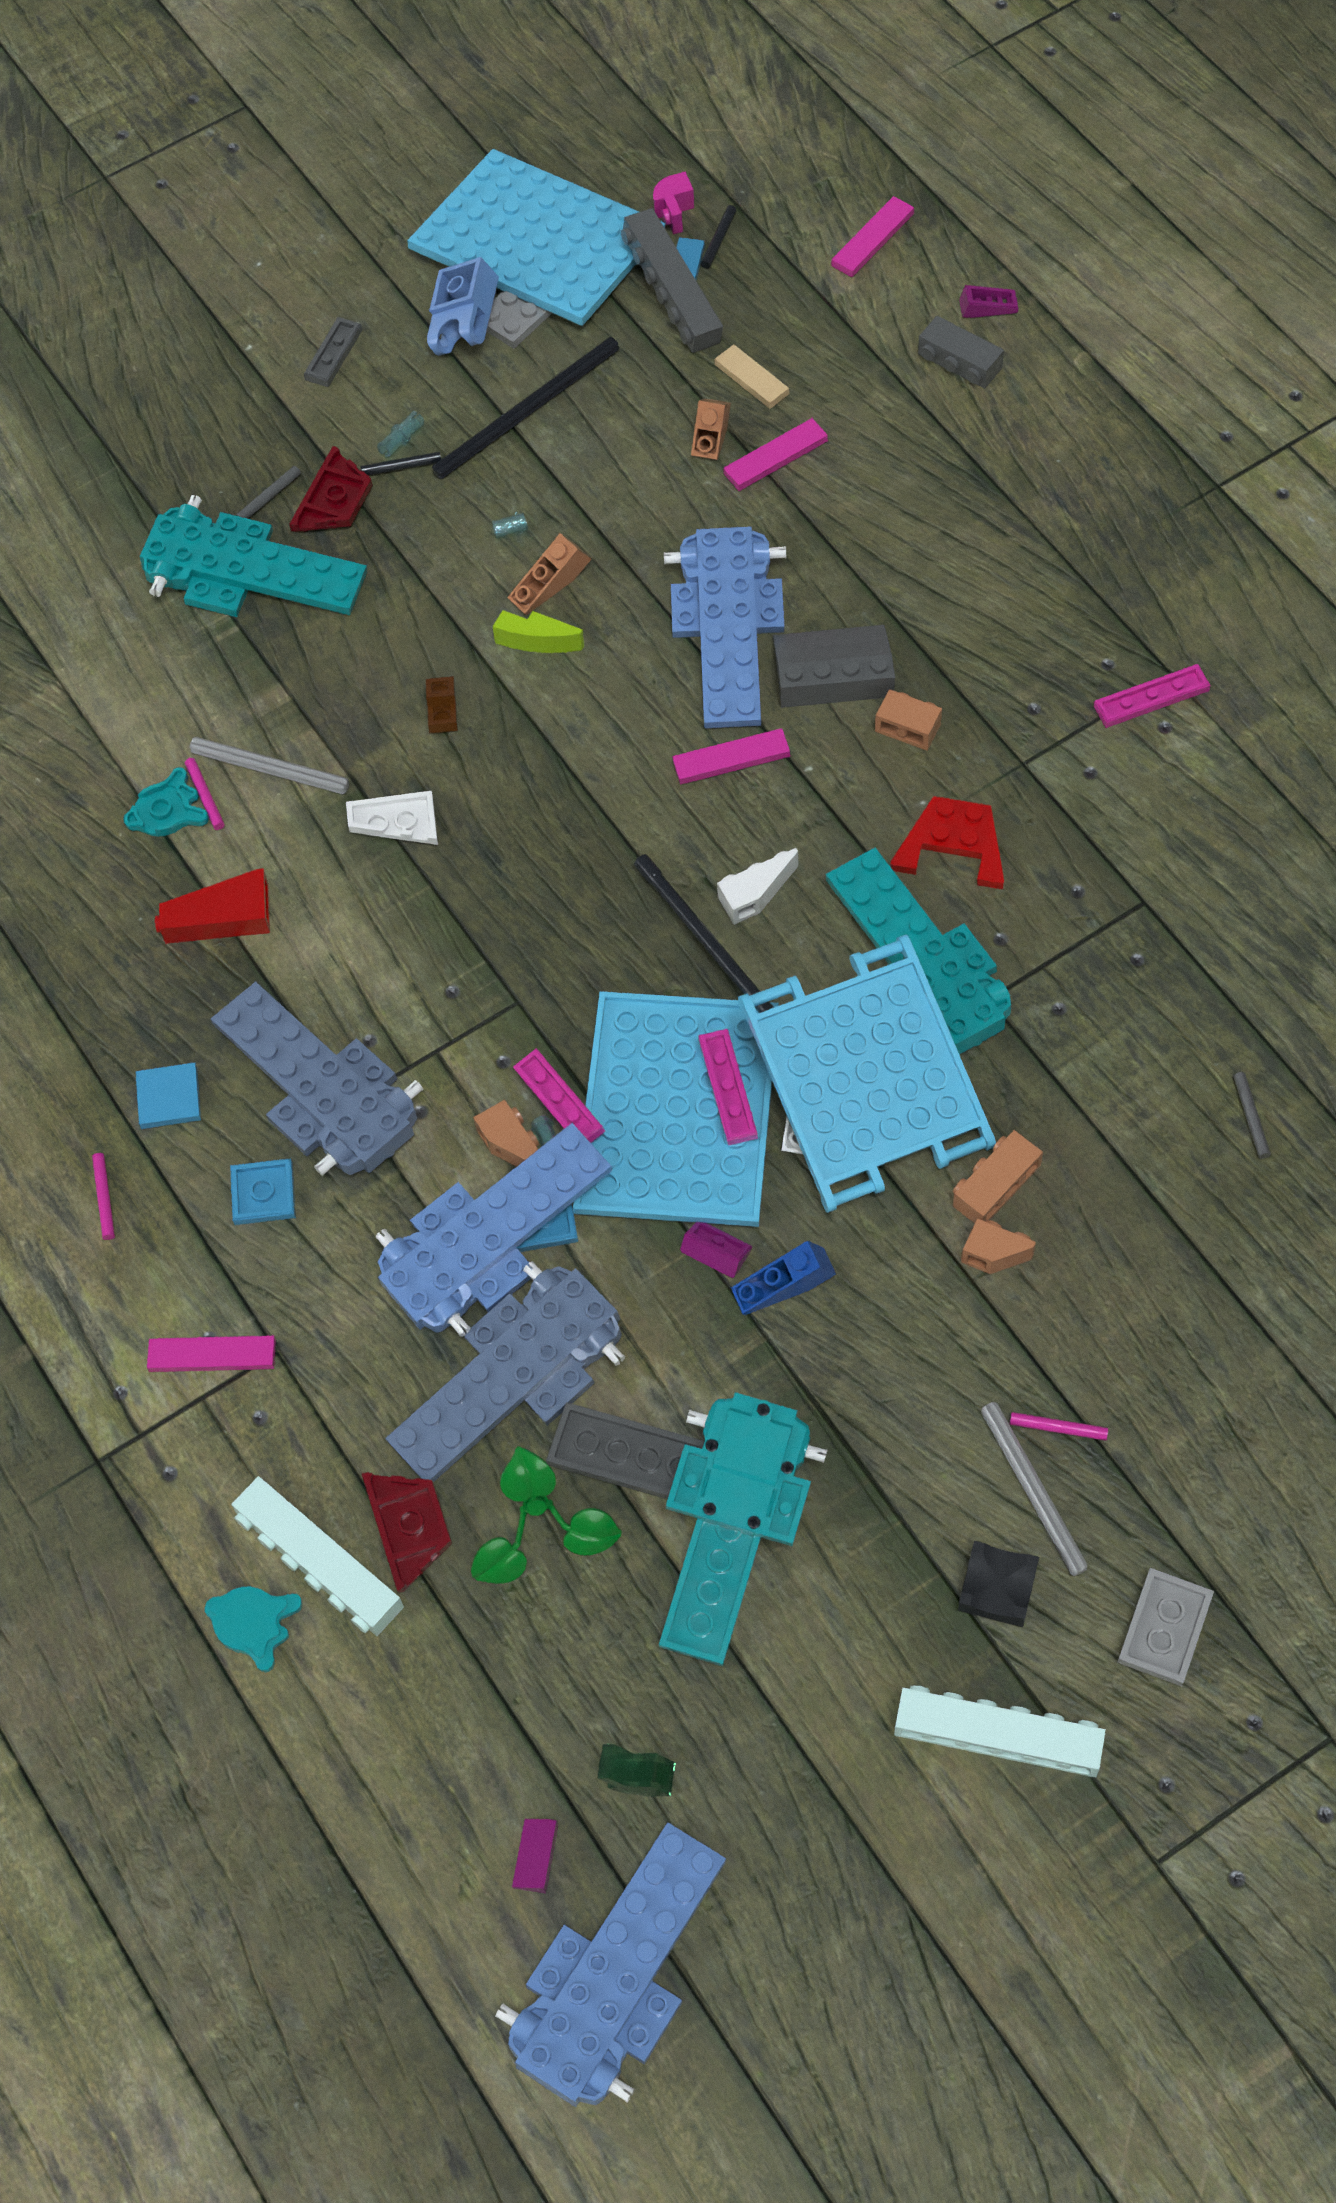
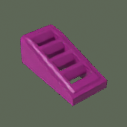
[959,285,1019,318]

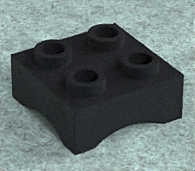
[958,1541,1039,1627]

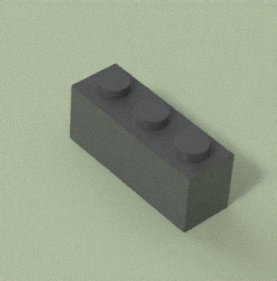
[918,316,1004,389]

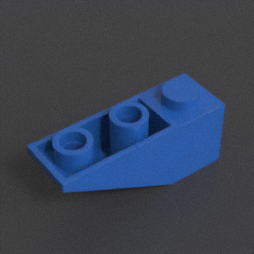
[731,1240,836,1315]

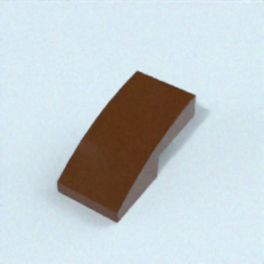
[426,676,458,733]

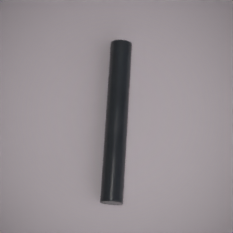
[701,205,737,269]
[360,451,441,476]

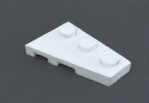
[346,791,438,845]

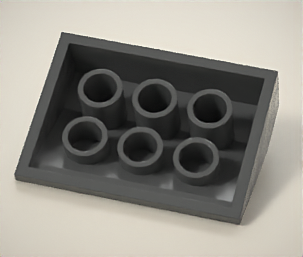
[773,625,895,708]

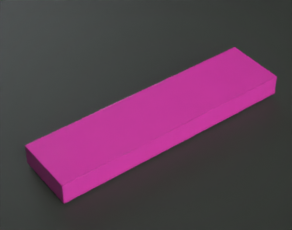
[831,196,914,277]
[723,418,828,491]
[1093,664,1210,728]
[672,728,790,785]
[698,1029,758,1146]
[513,1048,605,1143]
[147,1336,276,1372]

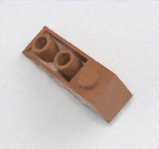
[507,533,591,615]
[473,1100,539,1167]

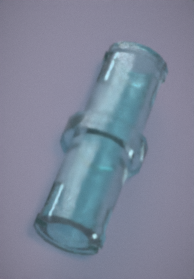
[377,411,424,458]

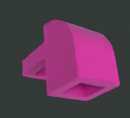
[653,172,694,234]

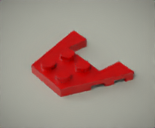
[890,796,1004,890]

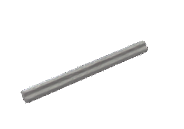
[189,737,349,794]
[982,1402,1088,1576]

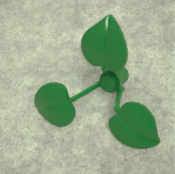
[471,1446,622,1584]

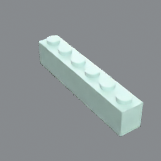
[231,1476,404,1636]
[894,1685,1106,1778]

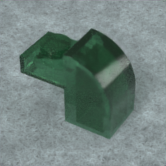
[597,1744,676,1797]

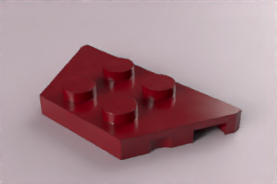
[289,446,373,532]
[362,1472,452,1593]

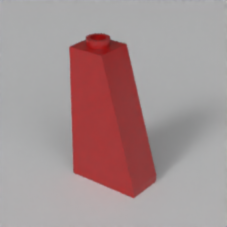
[155,868,270,944]

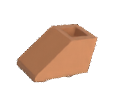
[691,398,731,460]
[961,1218,1036,1274]

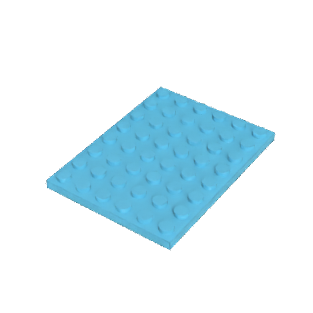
[407,149,665,326]
[573,991,779,1227]

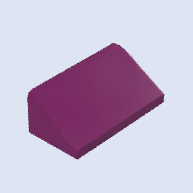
[680,1222,752,1278]
[512,1819,559,1894]

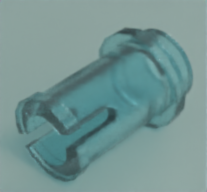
[492,512,528,538]
[531,1115,557,1146]

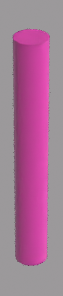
[184,758,225,830]
[92,1153,115,1240]
[1010,1412,1108,1441]

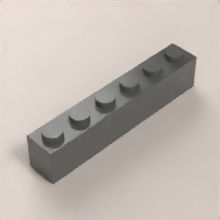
[621,208,723,353]

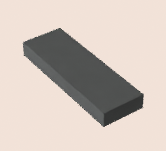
[304,317,362,387]

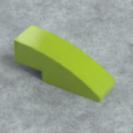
[492,610,584,653]

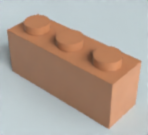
[953,1130,1043,1223]

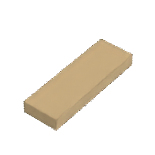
[715,345,789,409]

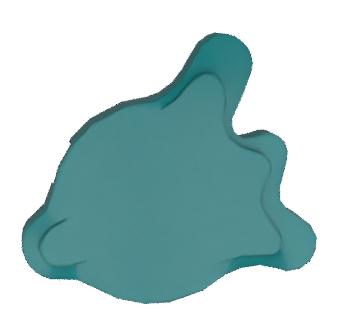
[123,767,209,837]
[204,1586,302,1672]

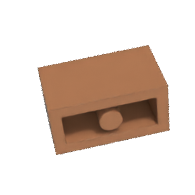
[875,689,942,751]

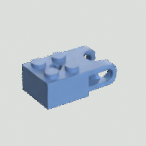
[427,257,499,356]

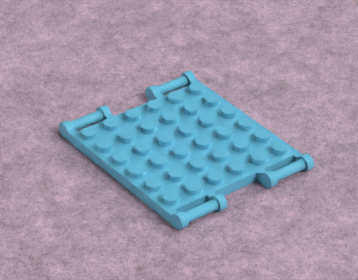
[738,935,996,1213]

